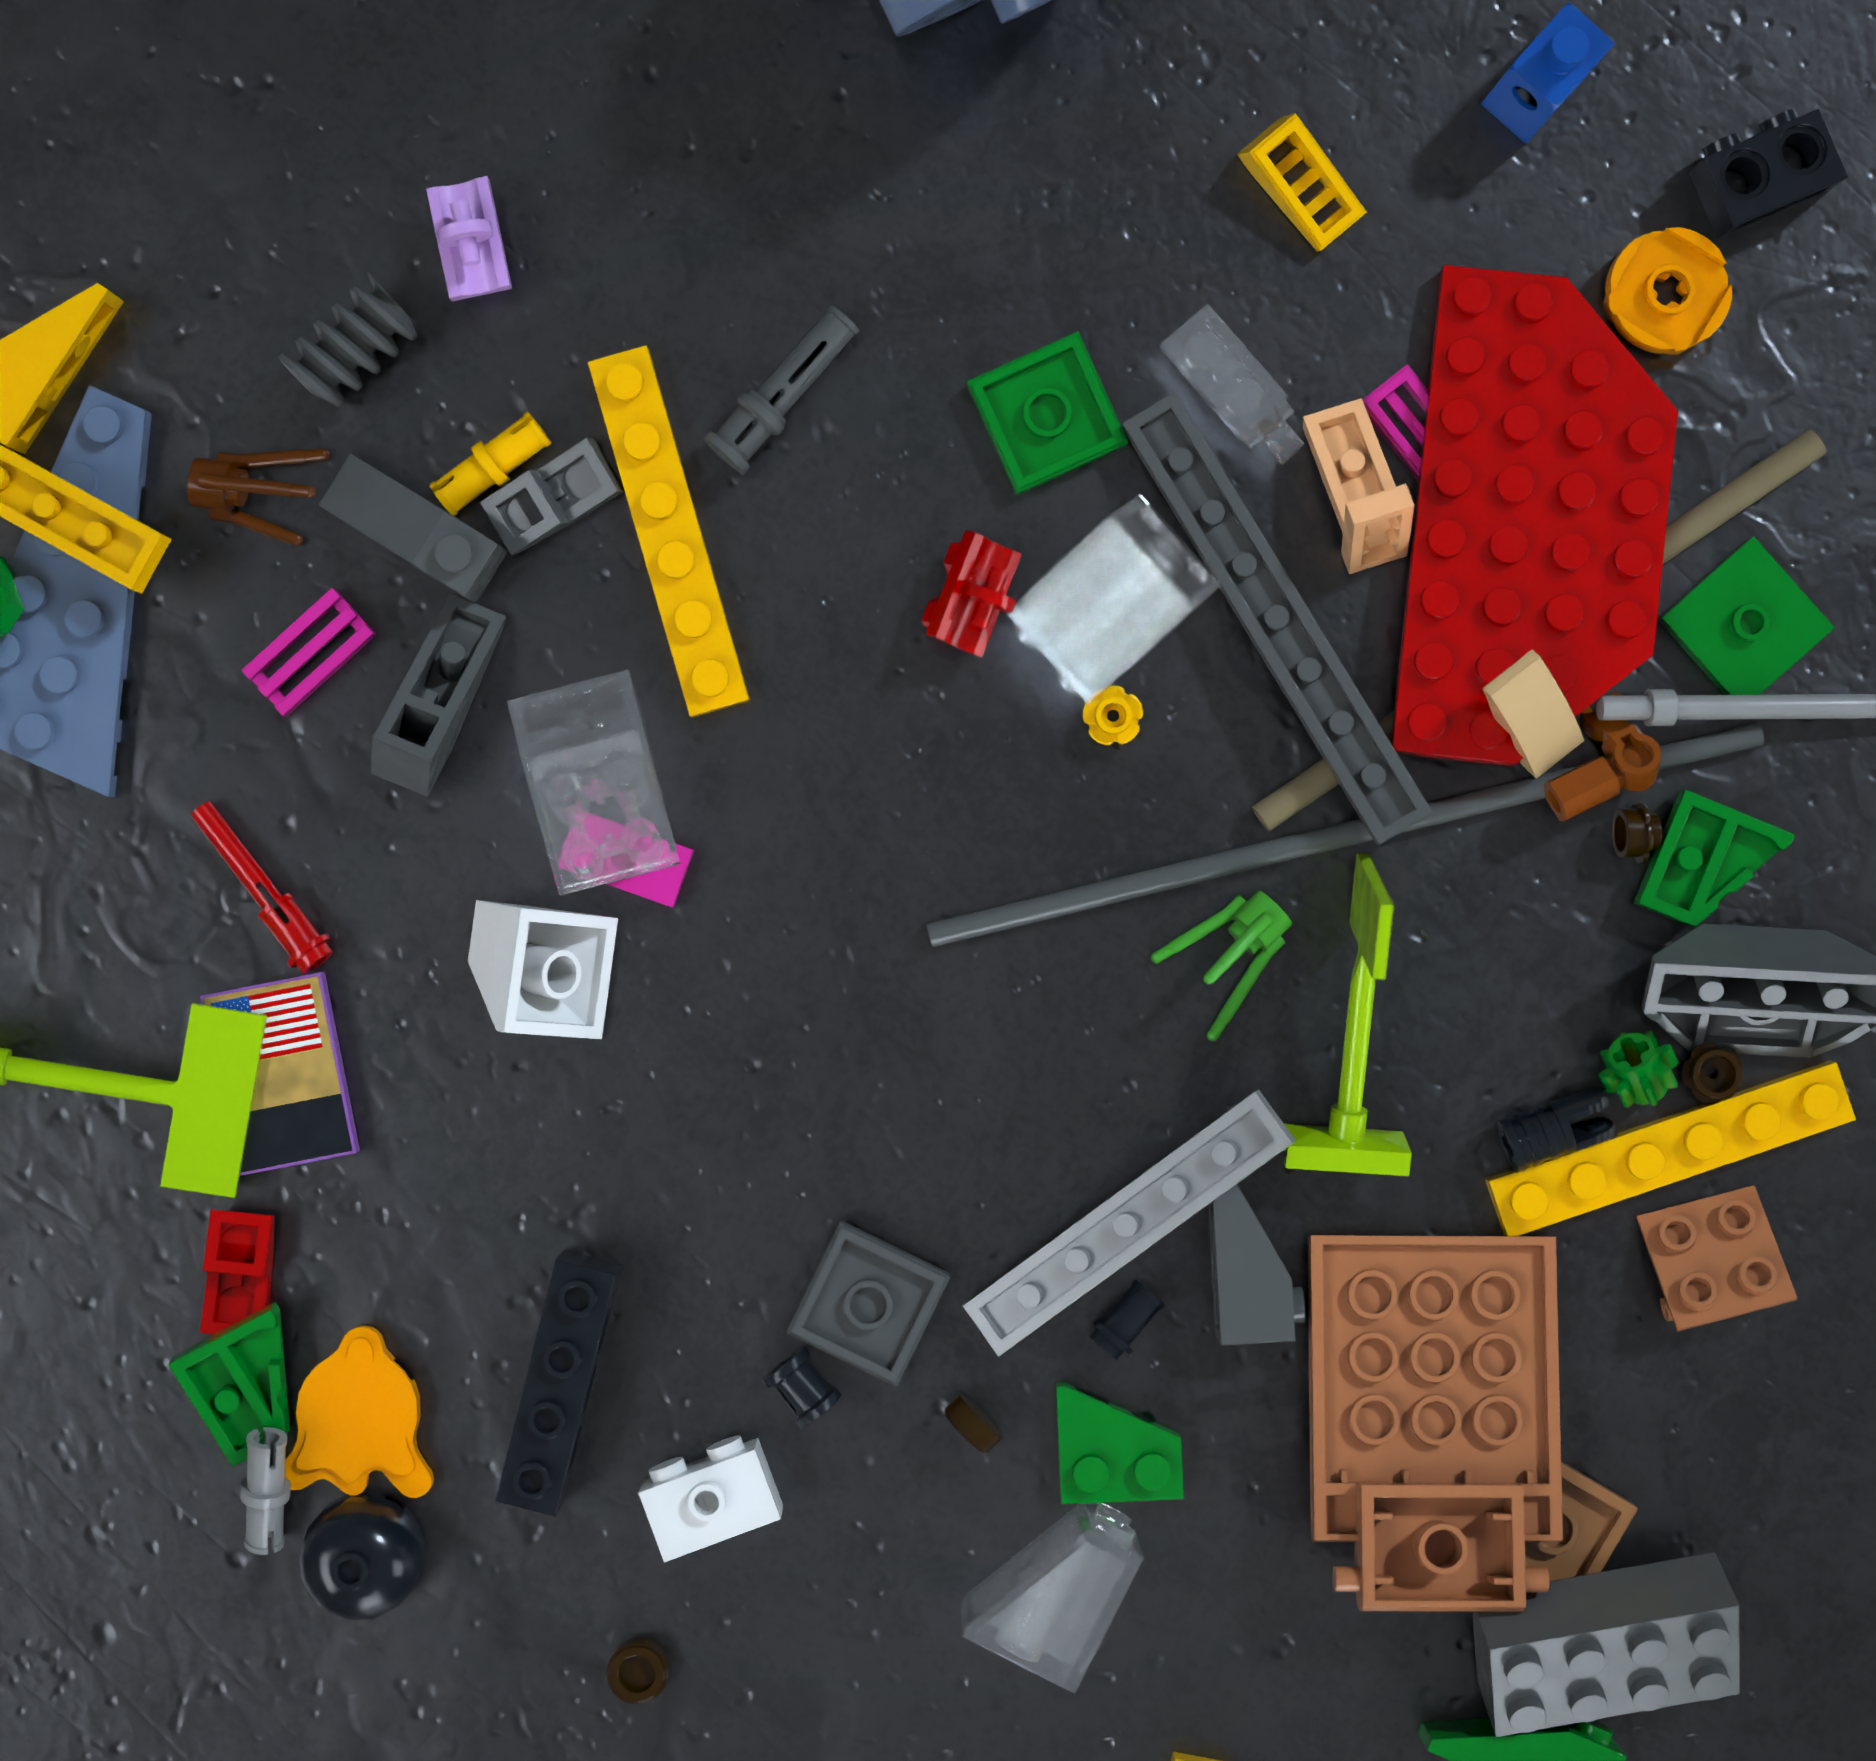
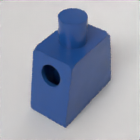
[1481,2,1615,144]

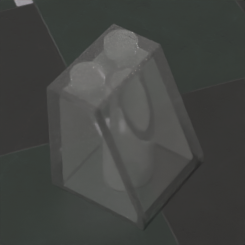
[1006,494,1219,705]
[960,1503,1144,1693]

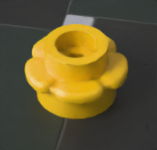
[1082,685,1143,746]

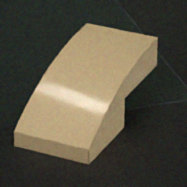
[1483,649,1584,779]

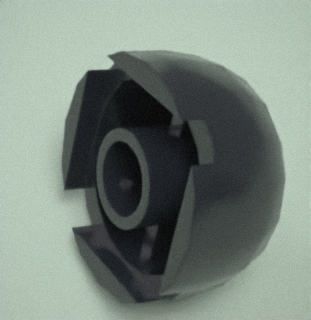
[299,1492,426,1620]

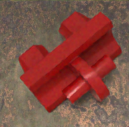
[921,530,1022,658]

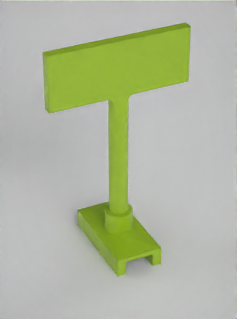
[1283,853,1412,1176]
[0,1003,267,1198]

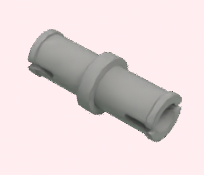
[240,1427,291,1555]

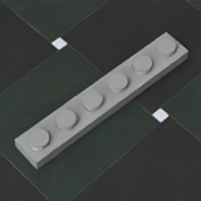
[963,1090,1296,1357]

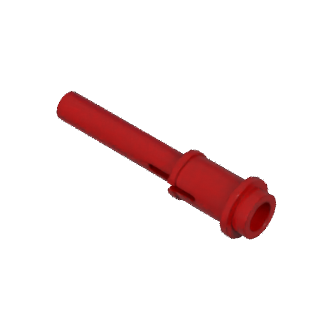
[190,801,333,974]

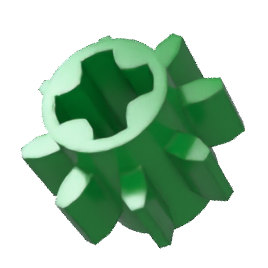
[1598,1030,1679,1108]

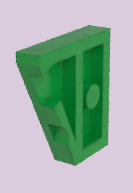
[1055,1382,1184,1505]

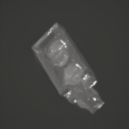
[1160,304,1304,465]

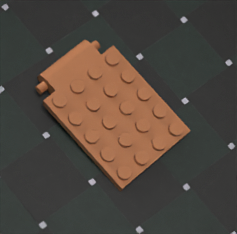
[1307,1235,1563,1612]

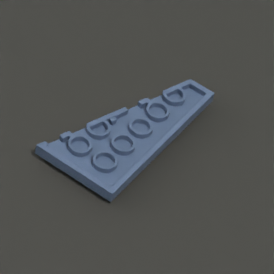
[0,385,152,798]

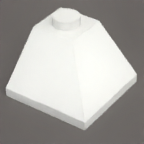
[468,900,618,1039]

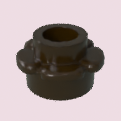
[1612,803,1662,863]
[1682,1043,1742,1103]

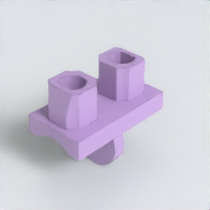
[426,176,512,301]

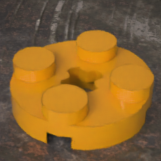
[1603,227,1732,355]

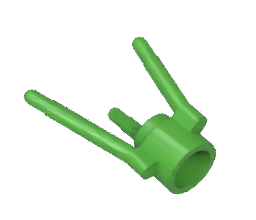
[1151,890,1293,1042]

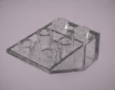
[507,669,681,896]

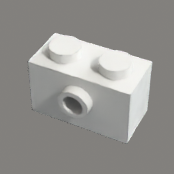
[638,1435,783,1562]

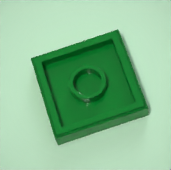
[966,331,1129,496]

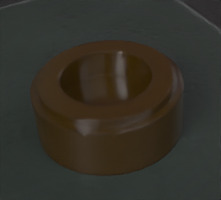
[945,1393,1003,1453]
[606,1638,670,1704]

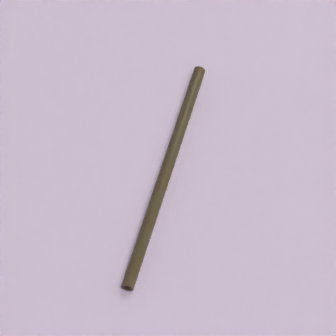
[1252,429,1826,832]

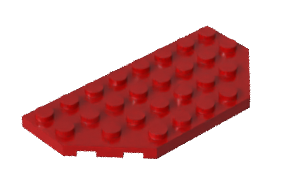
[1391,265,1678,766]

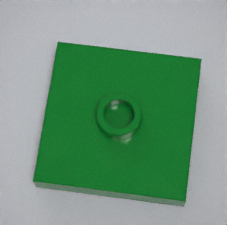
[1657,536,1835,695]

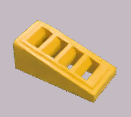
[1237,113,1367,252]

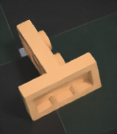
[1302,398,1415,575]

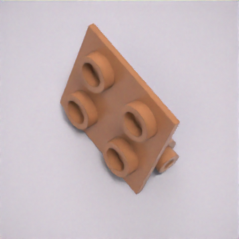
[1636,1185,1798,1332]

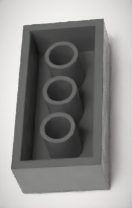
[1472,1552,1740,1737]

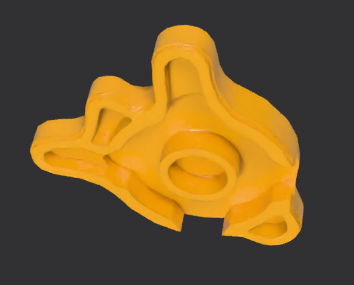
[285,1325,434,1498]

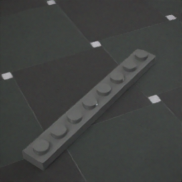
[1122,391,1433,846]

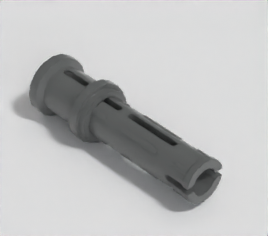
[703,305,860,475]

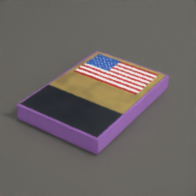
[200,972,360,1176]

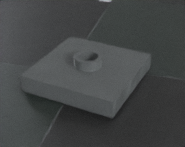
[786,1220,951,1387]

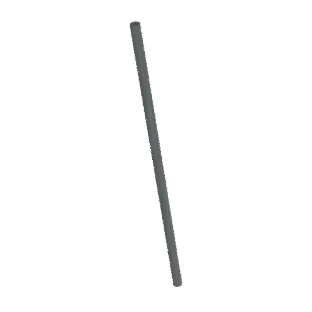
[926,722,1764,947]

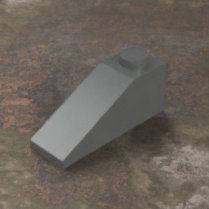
[319,453,508,603]
[371,593,507,797]
[1208,1184,1305,1346]

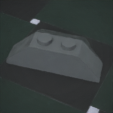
[1641,924,1876,1058]

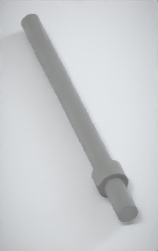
[1596,689,1876,726]

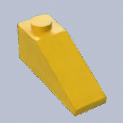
[0,283,124,455]

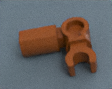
[1544,691,1661,822]

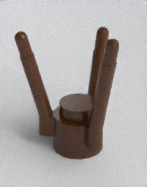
[187,449,330,546]

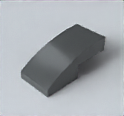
[480,438,625,555]

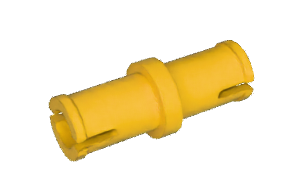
[429,411,552,516]

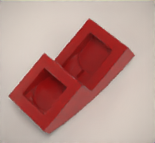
[200,1209,274,1334]

